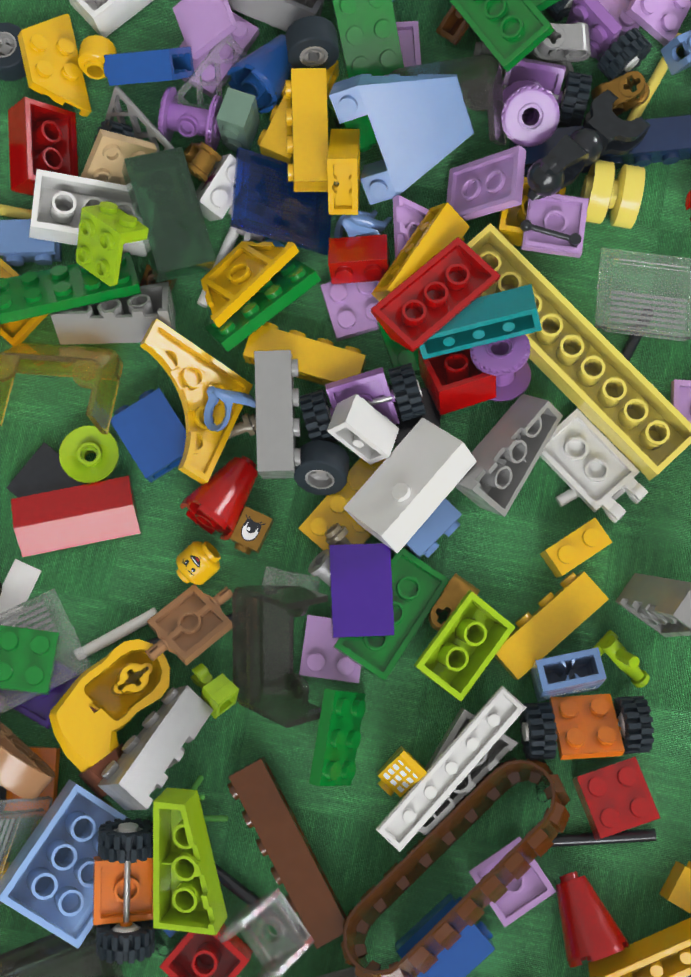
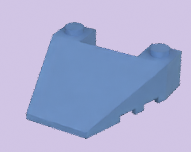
[329,74,474,205]

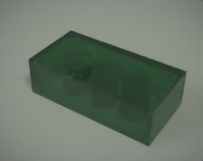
[122,147,216,283]

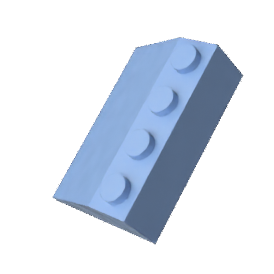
[0,779,128,949]

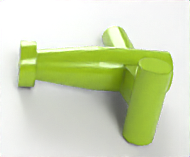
[593,630,650,688]

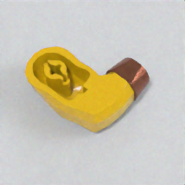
[49,639,170,799]

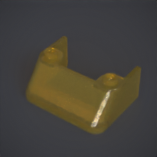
[0,343,123,435]

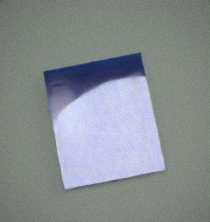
[230,147,332,255]

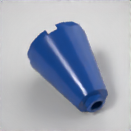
[227,34,293,113]

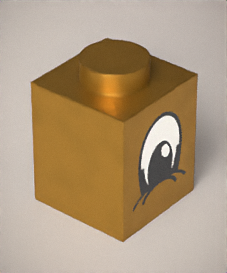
[230,506,274,555]

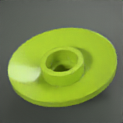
[59,425,119,483]

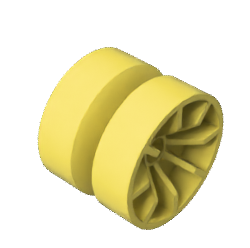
[581,160,645,229]

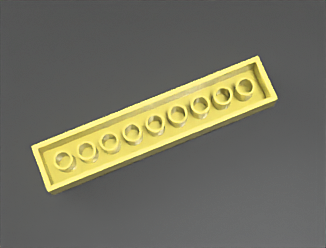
[467,223,691,481]

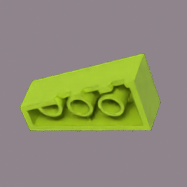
[153,787,228,936]

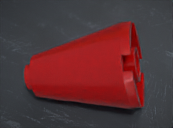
[180,456,258,540]
[555,871,630,968]

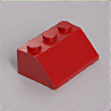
[8,97,78,196]

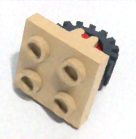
[81,119,157,188]

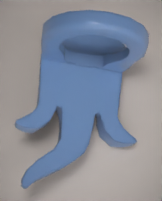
[334,209,393,238]
[204,386,256,432]

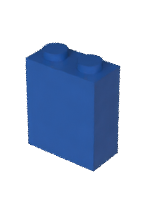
[104,46,195,86]
[109,388,186,483]
[395,893,495,977]

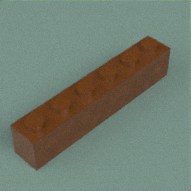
[227,756,347,949]

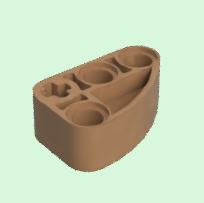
[0,722,55,802]

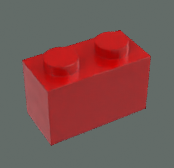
[328,234,389,284]

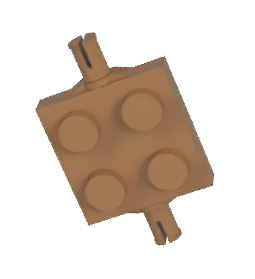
[145,584,234,666]

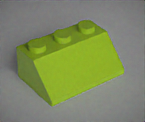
[414,590,515,701]

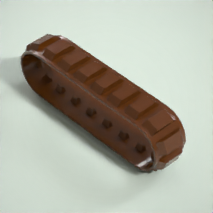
[341,758,570,977]

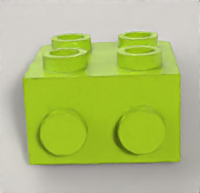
[76,201,149,286]

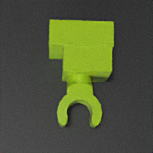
[190,663,239,719]

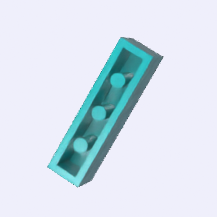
[419,284,542,360]

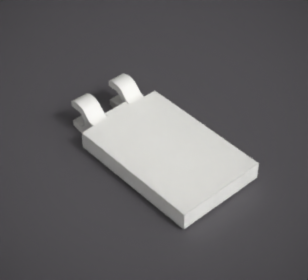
[540,408,648,524]

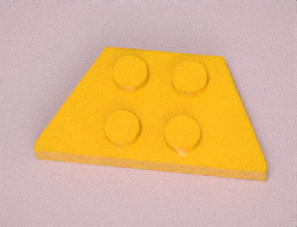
[17,14,92,117]
[201,241,299,328]

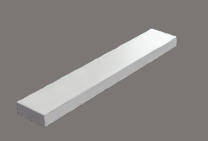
[376,686,527,852]

